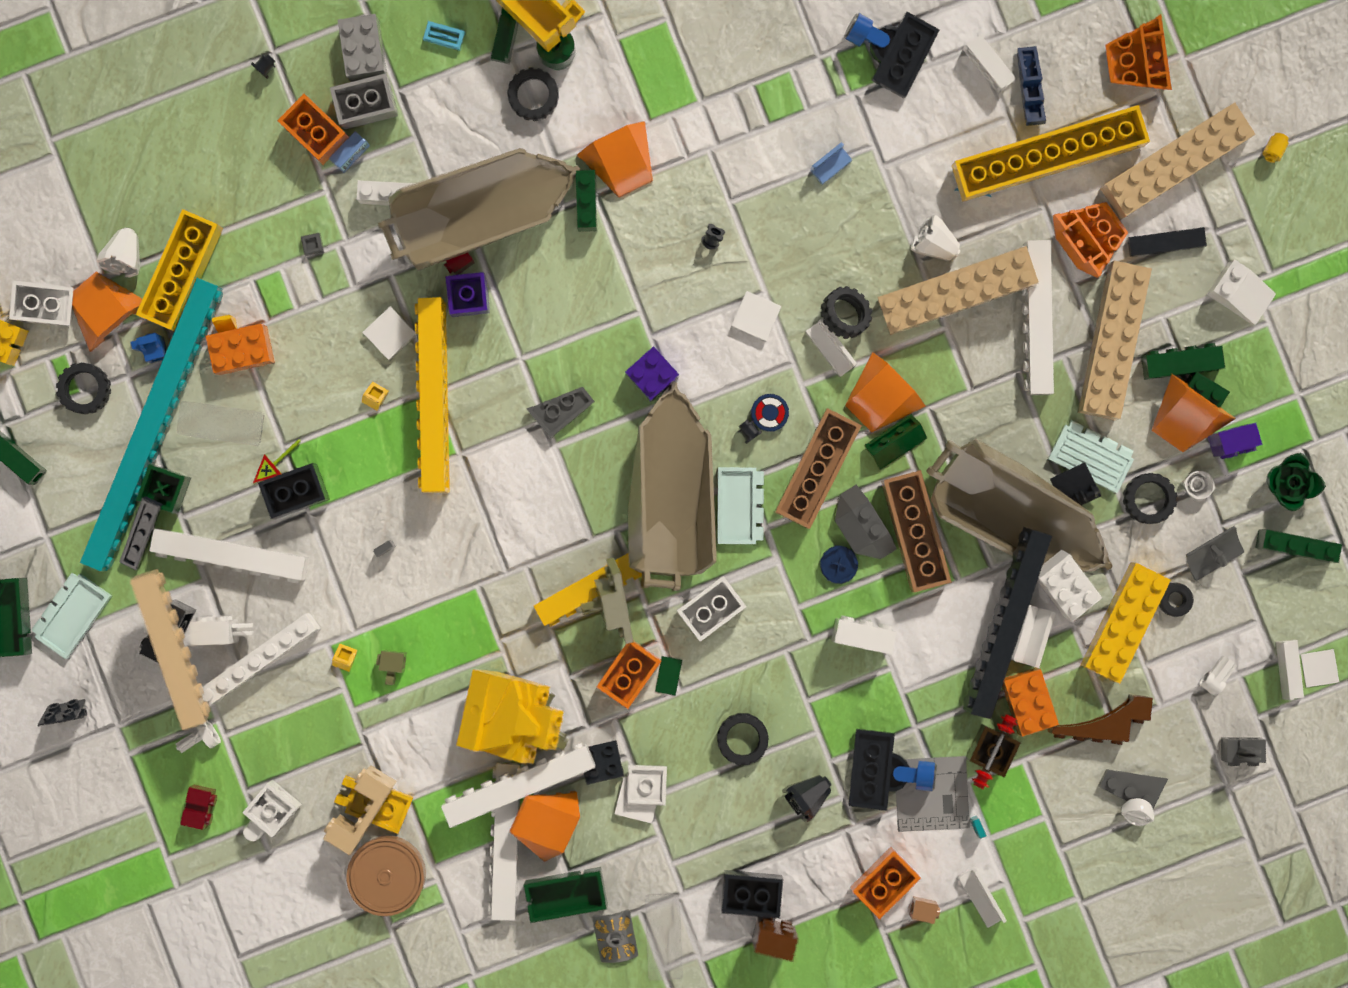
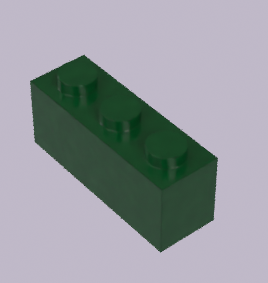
[576,170,597,232]

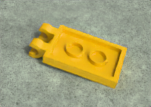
[334,775,414,834]

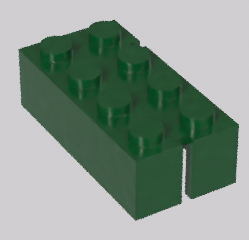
[0,578,32,657]
[523,867,608,923]

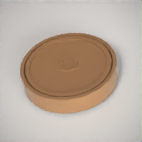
[346,836,426,916]

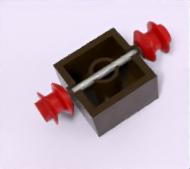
[966,714,1021,790]

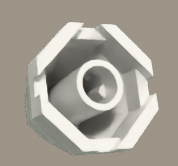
[911,215,960,261]
[97,228,140,278]

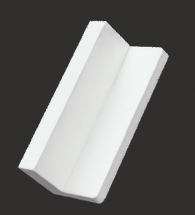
[963,35,1016,94]
[805,318,857,377]
[1011,605,1055,668]
[1276,640,1304,701]
[957,867,1007,928]

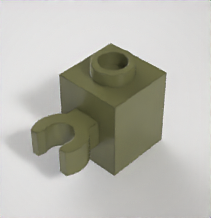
[376,650,407,685]

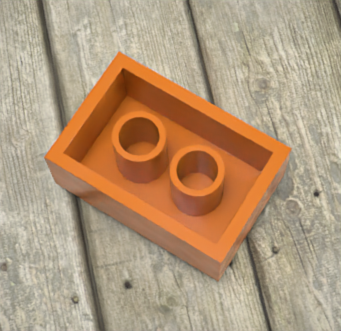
[277,94,349,165]
[206,323,275,375]
[596,640,661,709]
[1002,668,1059,737]
[850,847,921,919]

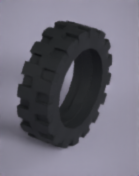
[507,67,559,121]
[821,286,872,339]
[56,362,111,414]
[1123,473,1177,524]
[717,713,769,765]

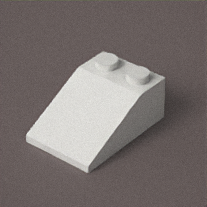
[1207,259,1276,326]
[9,281,74,326]

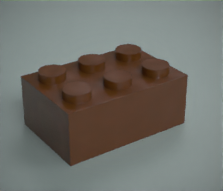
[752,916,799,962]

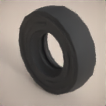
[1159,582,1194,617]

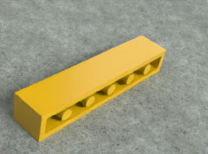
[533,553,642,627]

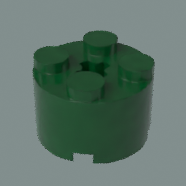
[536,33,576,70]

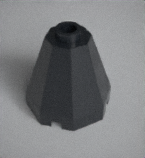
[782,775,831,822]

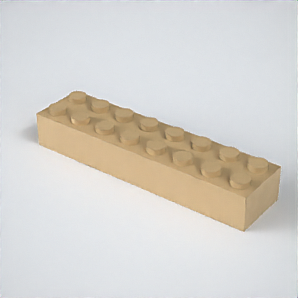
[1100,102,1256,220]
[878,246,1039,335]
[1078,261,1152,420]
[130,569,211,730]

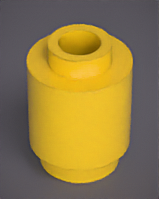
[1262,132,1289,163]

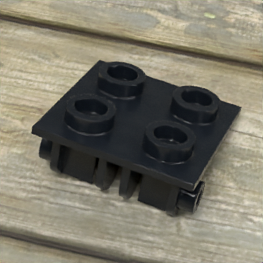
[1050,462,1101,506]
[38,699,87,726]
[584,740,624,785]

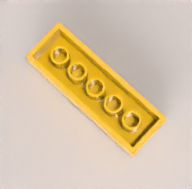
[136,209,223,331]
[1080,562,1171,684]

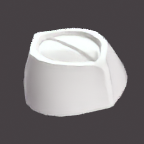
[1181,471,1215,499]
[1121,798,1154,826]

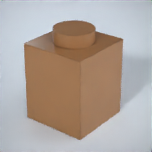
[909,896,940,924]

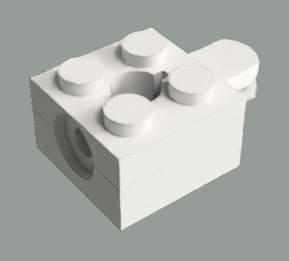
[190,616,253,646]
[243,780,302,841]

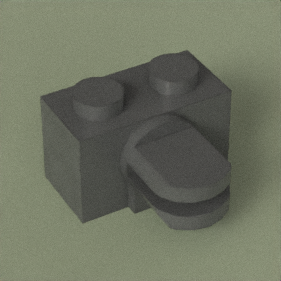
[1221,737,1266,766]

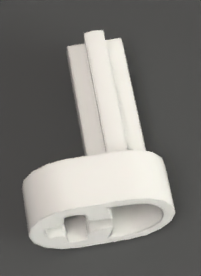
[176,721,221,753]

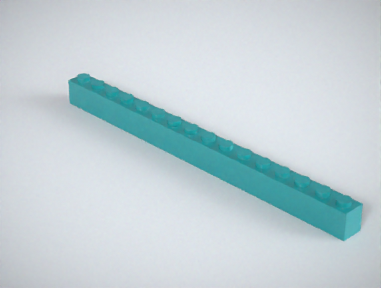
[80,278,223,571]

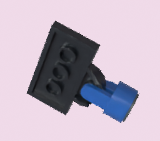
[844,11,940,98]
[848,728,937,811]

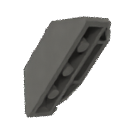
[835,484,897,559]

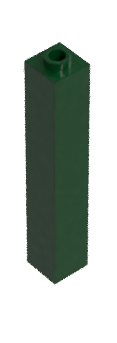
[0,431,47,485]

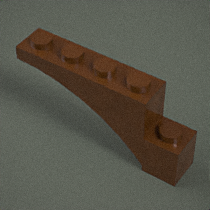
[1048,694,1153,745]

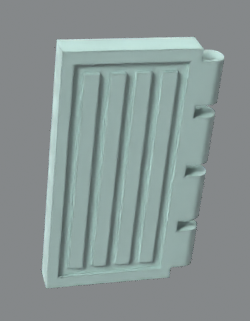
[1047,420,1134,493]
[717,467,764,544]
[31,573,112,659]

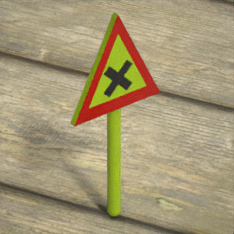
[253,439,301,484]

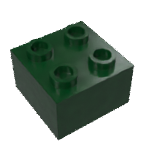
[136,464,191,514]

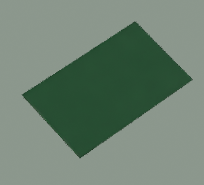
[655,656,682,696]

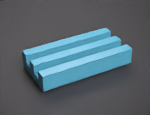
[423,21,465,51]

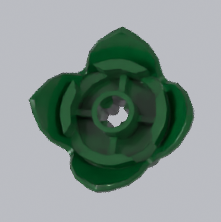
[1267,453,1326,511]

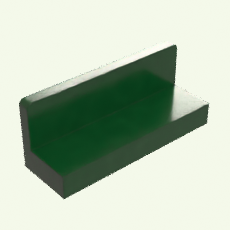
[491,7,519,64]
[864,414,927,470]

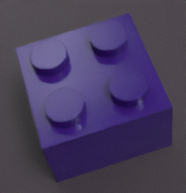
[445,272,490,317]
[625,346,679,402]
[1208,423,1263,459]

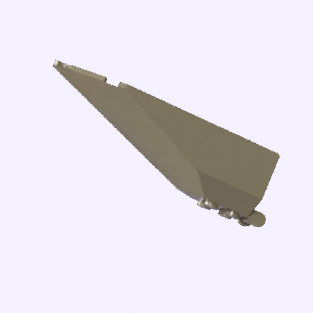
[377,148,580,271]
[628,381,717,591]
[926,439,1112,572]

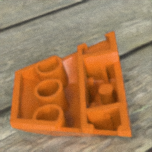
[1105,14,1172,90]
[577,121,653,197]
[1053,202,1128,278]
[72,271,142,352]
[845,352,926,433]
[1152,374,1236,452]
[509,791,580,862]

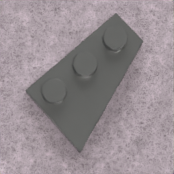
[527,387,595,438]
[1098,769,1168,809]

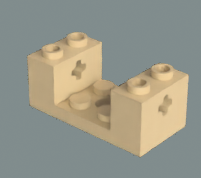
[323,765,397,855]

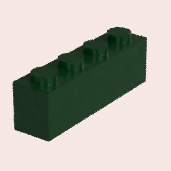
[1141,343,1225,380]
[1255,529,1342,563]

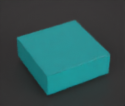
[970,816,987,839]

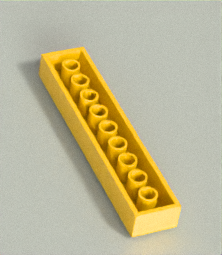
[951,105,1150,202]
[415,297,450,493]

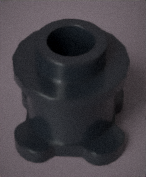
[251,53,276,79]
[701,224,725,250]
[737,420,762,444]

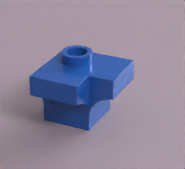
[130,333,167,363]

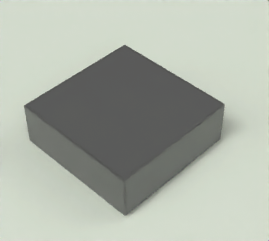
[301,233,324,256]
[373,541,396,557]

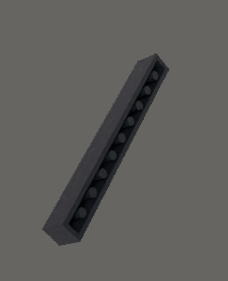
[963,527,1052,719]

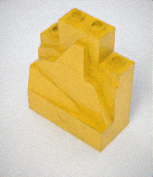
[456,669,564,763]

